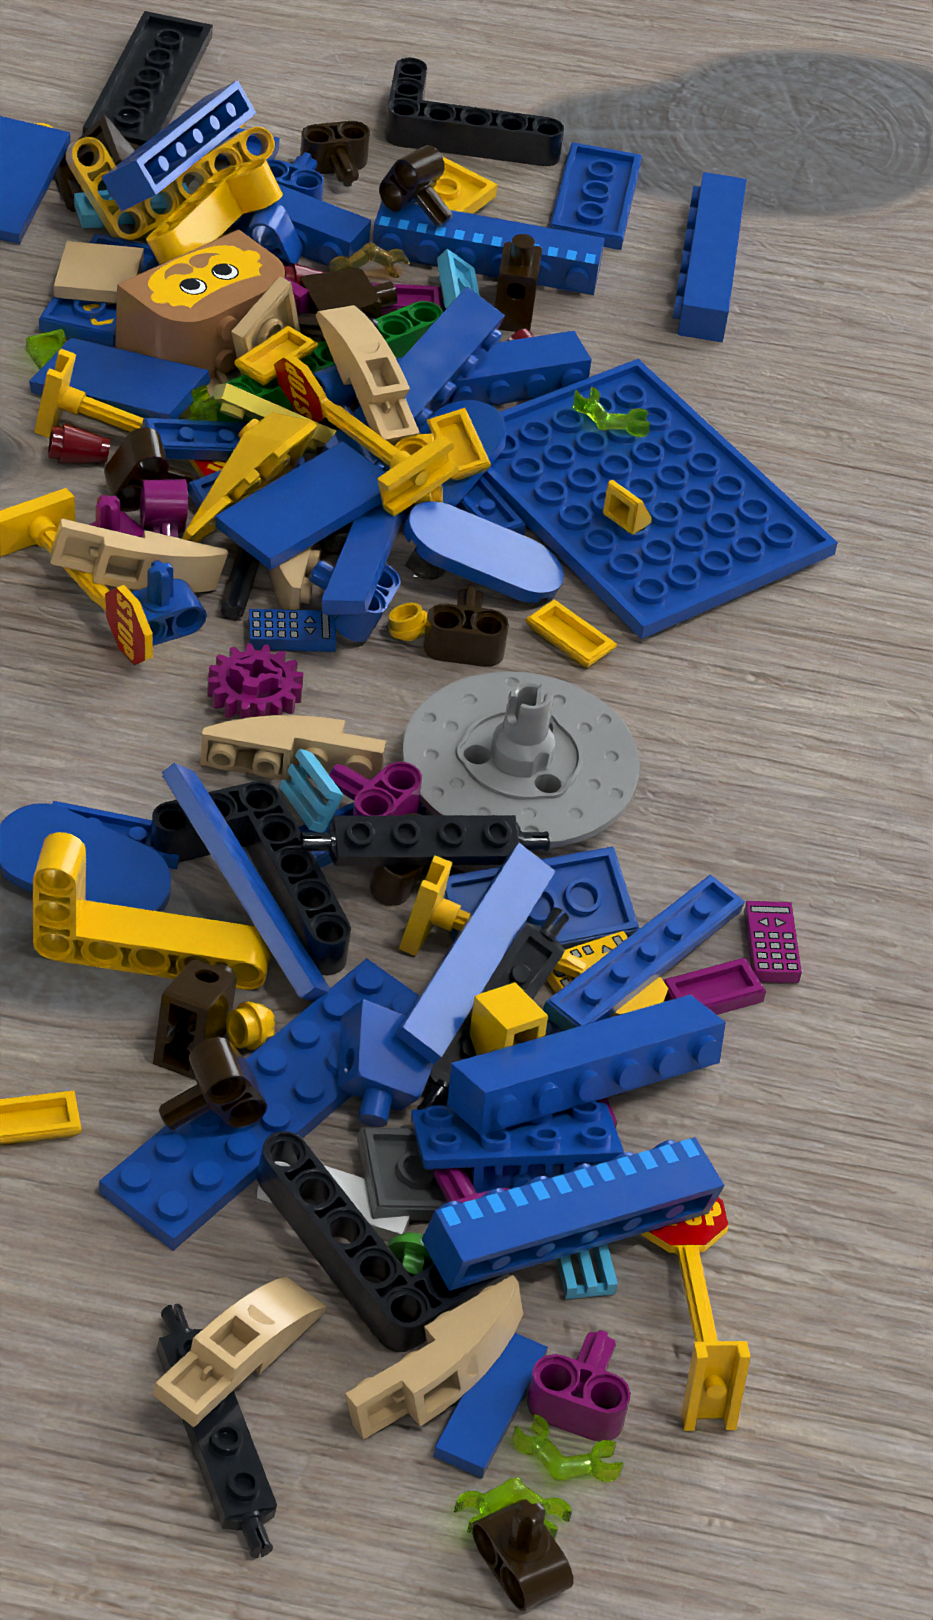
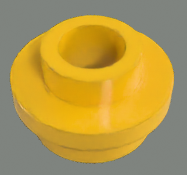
[387,602,428,641]

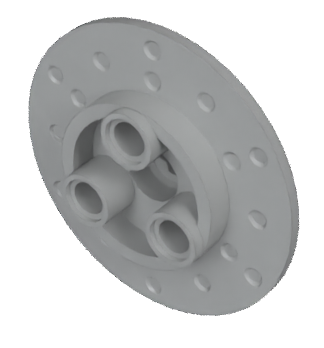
[402,671,640,848]

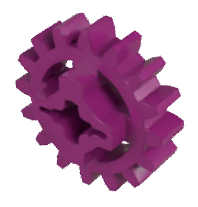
[207,644,303,719]

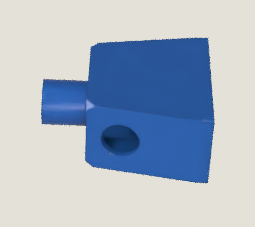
[338,999,433,1127]

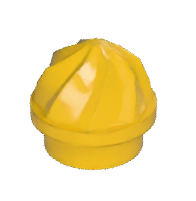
[226,1001,276,1050]

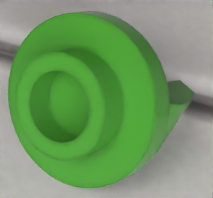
[387,1232,434,1277]

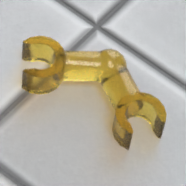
[328,242,410,278]

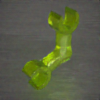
[188,384,219,421]
[573,386,651,437]
[512,1414,624,1482]
[454,1477,572,1539]

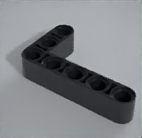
[385,57,564,166]
[150,781,351,975]
[257,1131,508,1352]

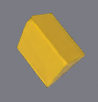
[603,480,652,535]

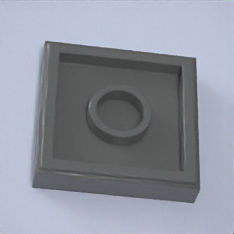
[357,1127,465,1220]

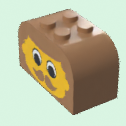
[115,229,285,380]

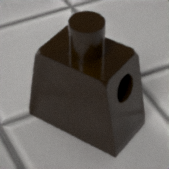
[495,234,542,332]
[299,268,397,342]
[153,960,237,1079]

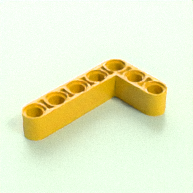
[66,126,275,241]
[33,833,271,990]

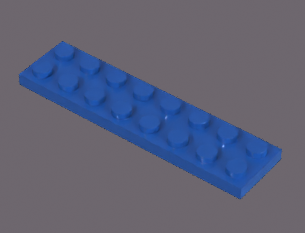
[99,958,419,1251]

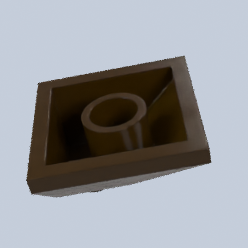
[55,115,135,212]

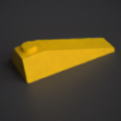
[182,412,318,543]

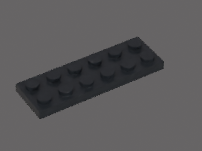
[83,11,213,146]

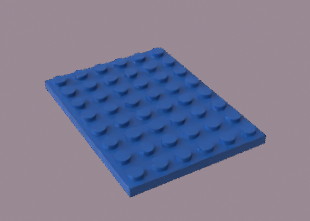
[483,359,838,639]

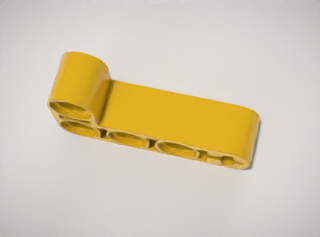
[146,158,283,265]

